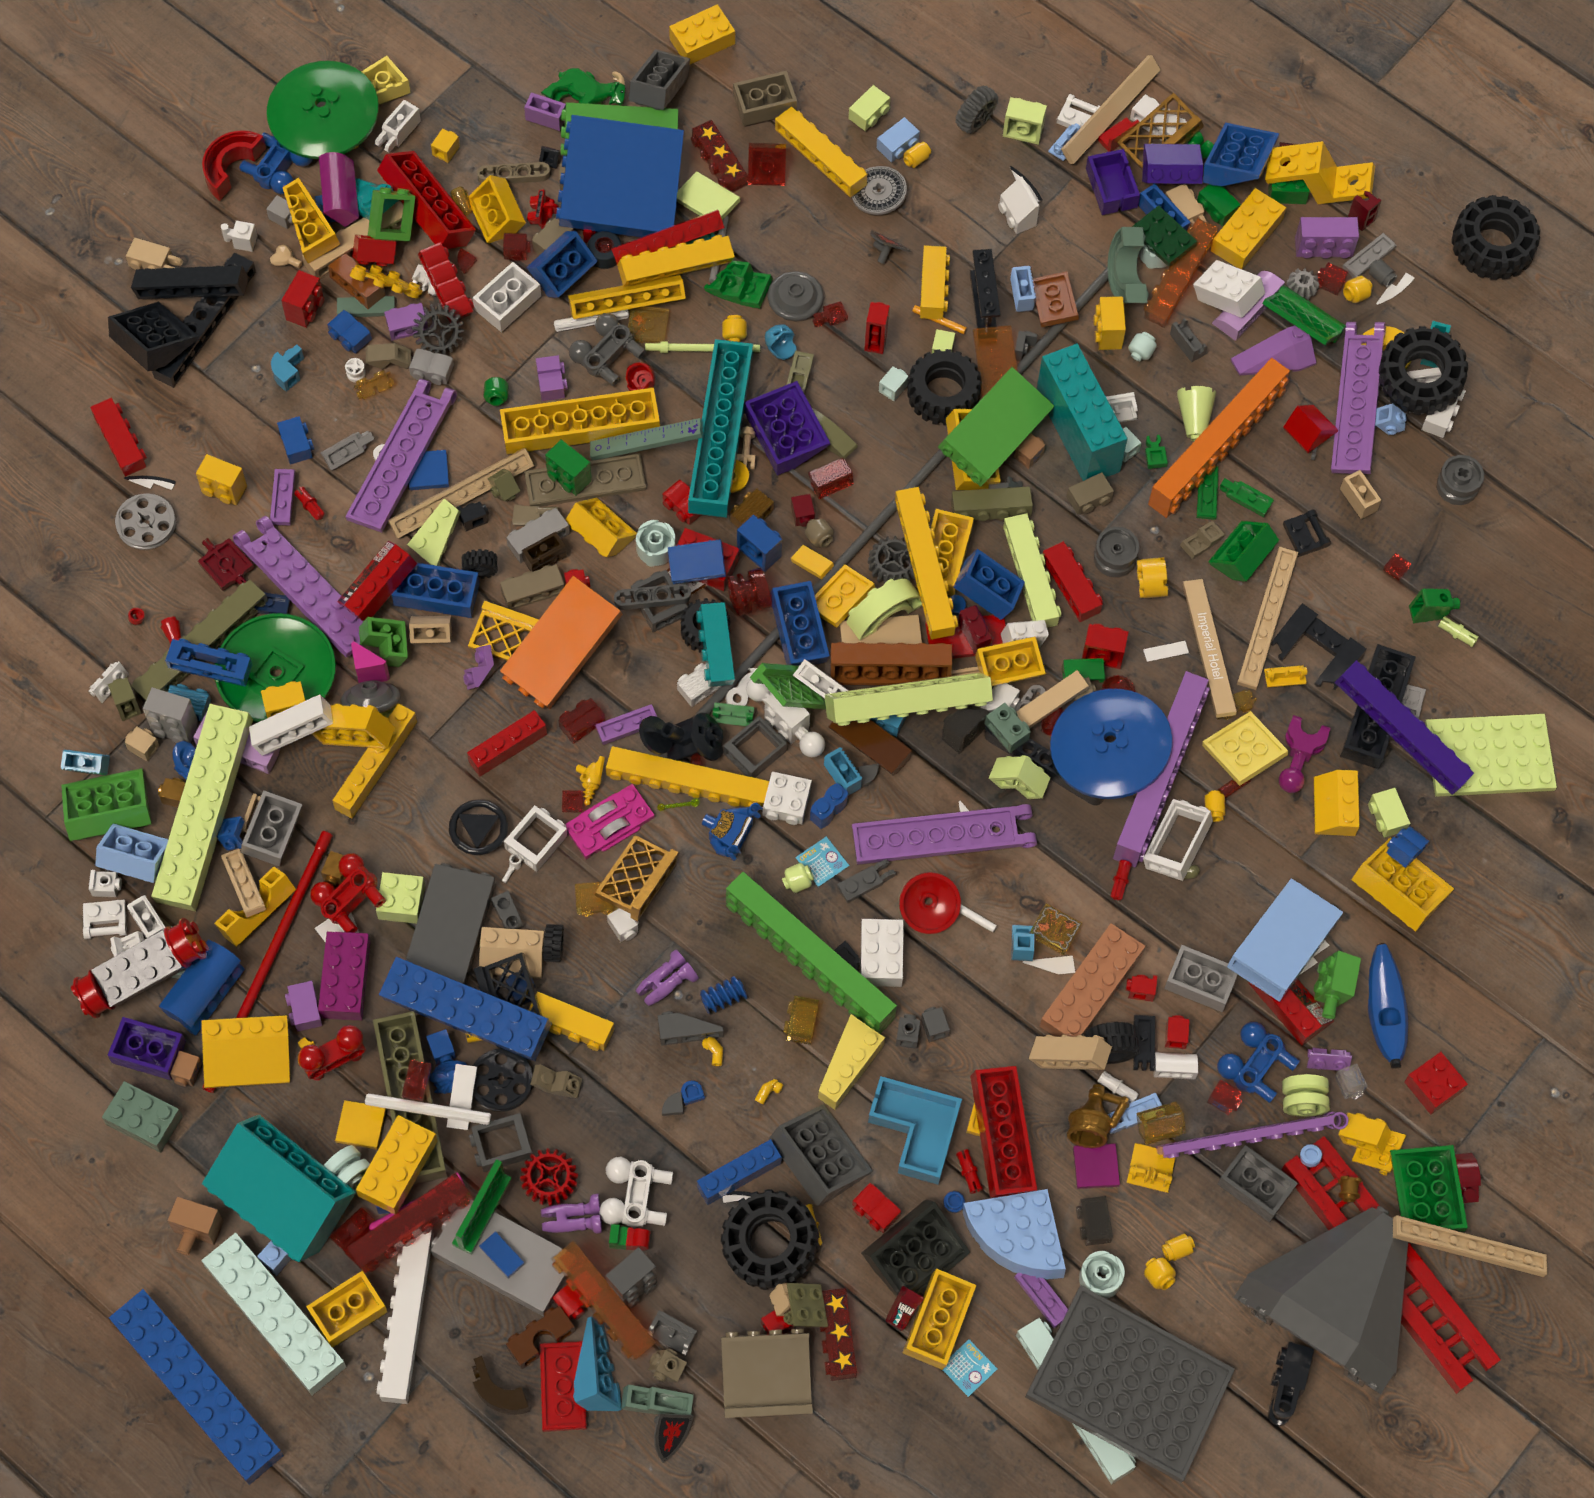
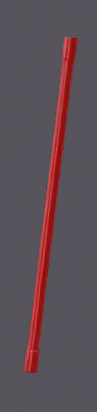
[202,831,333,1093]

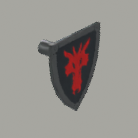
[870,230,911,264]
[654,1413,694,1463]

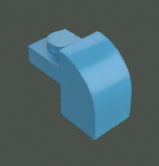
[271,344,304,392]
[1011,925,1034,961]

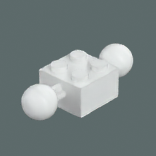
[746,679,825,757]

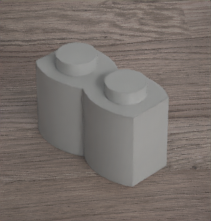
[409,349,454,385]

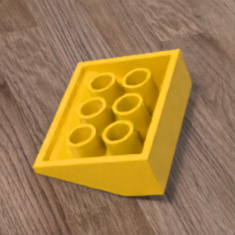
[1351,837,1454,932]
[201,1015,290,1088]

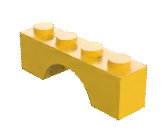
[214,867,296,947]

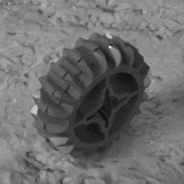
[955,85,998,134]
[412,303,464,355]
[868,535,915,584]

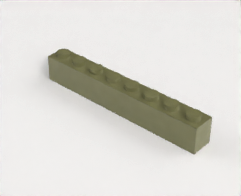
[131,579,268,703]

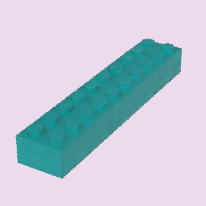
[688,339,753,518]

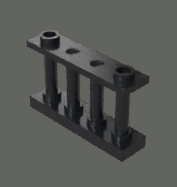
[970,249,1001,340]

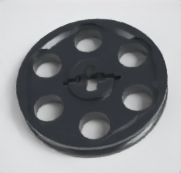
[473,1049,533,1112]

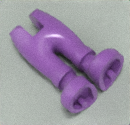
[635,949,699,1006]
[541,1194,602,1234]

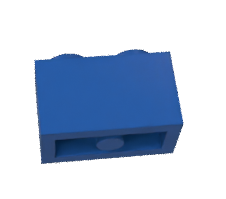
[277,416,314,464]

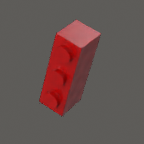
[864,302,890,354]

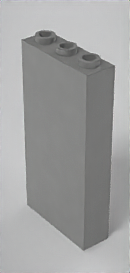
[430,1196,577,1317]

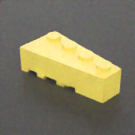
[361,56,410,104]
[818,1014,885,1110]

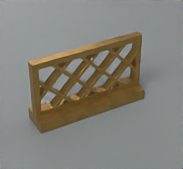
[1117,92,1204,171]
[595,835,679,922]

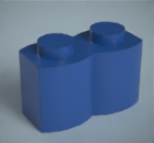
[327,310,372,354]
[810,783,848,829]
[1386,826,1430,868]

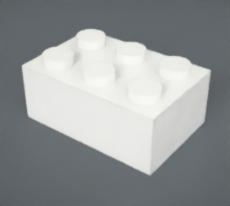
[1193,260,1265,318]
[473,262,541,332]
[860,919,903,987]

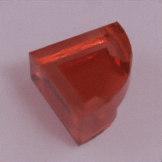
[457,248,477,274]

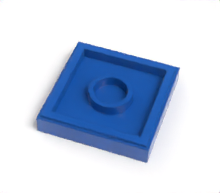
[409,450,449,490]

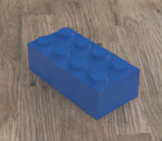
[392,563,480,618]
[769,581,830,666]

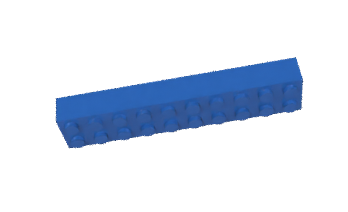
[109,1289,284,1485]

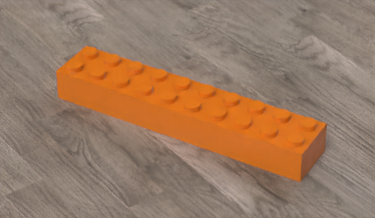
[1148,358,1290,518]

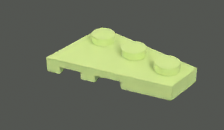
[407,499,461,566]

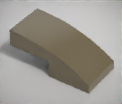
[1180,521,1225,560]

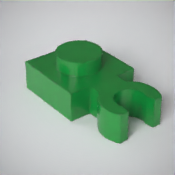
[1145,435,1168,469]

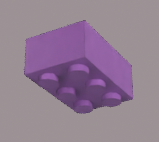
[1295,217,1359,258]

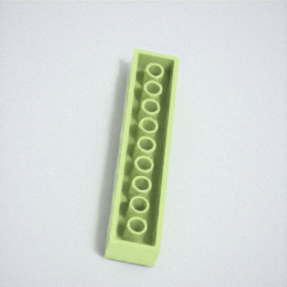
[151,704,253,912]

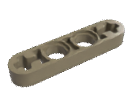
[477,162,551,183]

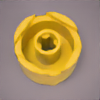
[1137,557,1168,598]

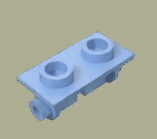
[1048,123,1081,161]

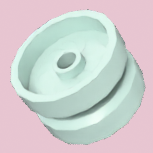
[323,1145,370,1191]

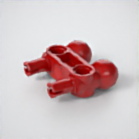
[310,853,386,933]
[297,1025,366,1081]

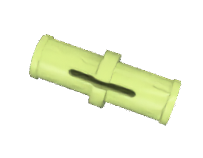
[1438,616,1479,647]

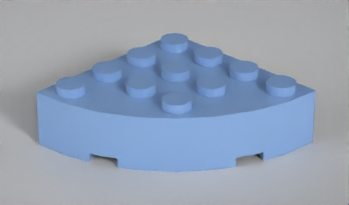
[962,1189,1066,1279]

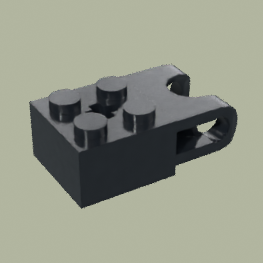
[1268,1342,1314,1426]

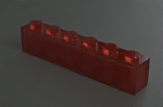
[347,1173,473,1273]

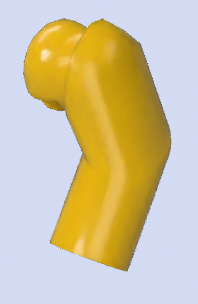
[702,1037,723,1067]
[755,1079,783,1105]

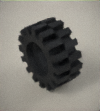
[462,549,498,579]
[543,924,564,963]

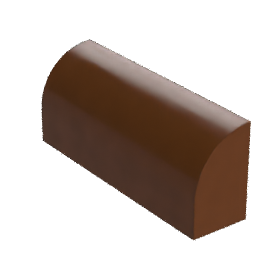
[828,720,912,775]

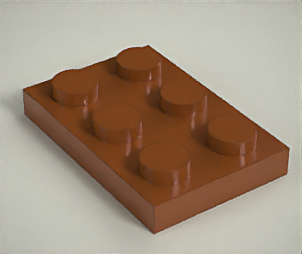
[1032,271,1079,328]

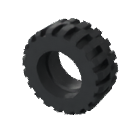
[907,349,982,425]

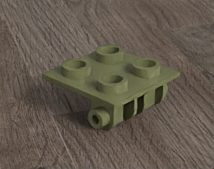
[784,1283,828,1327]

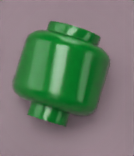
[483,377,509,406]

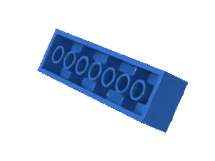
[379,957,552,1061]

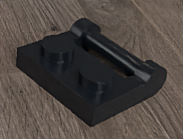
[1283,510,1332,557]

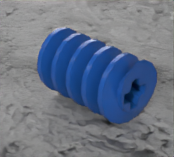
[700,976,747,1014]

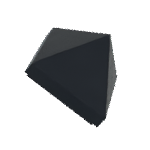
[539,146,560,169]

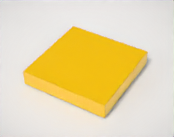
[335,1100,386,1149]

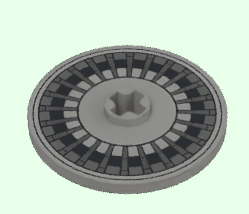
[852,166,907,215]

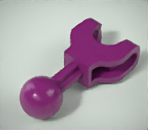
[1279,715,1330,793]

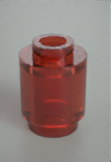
[1041,707,1063,736]

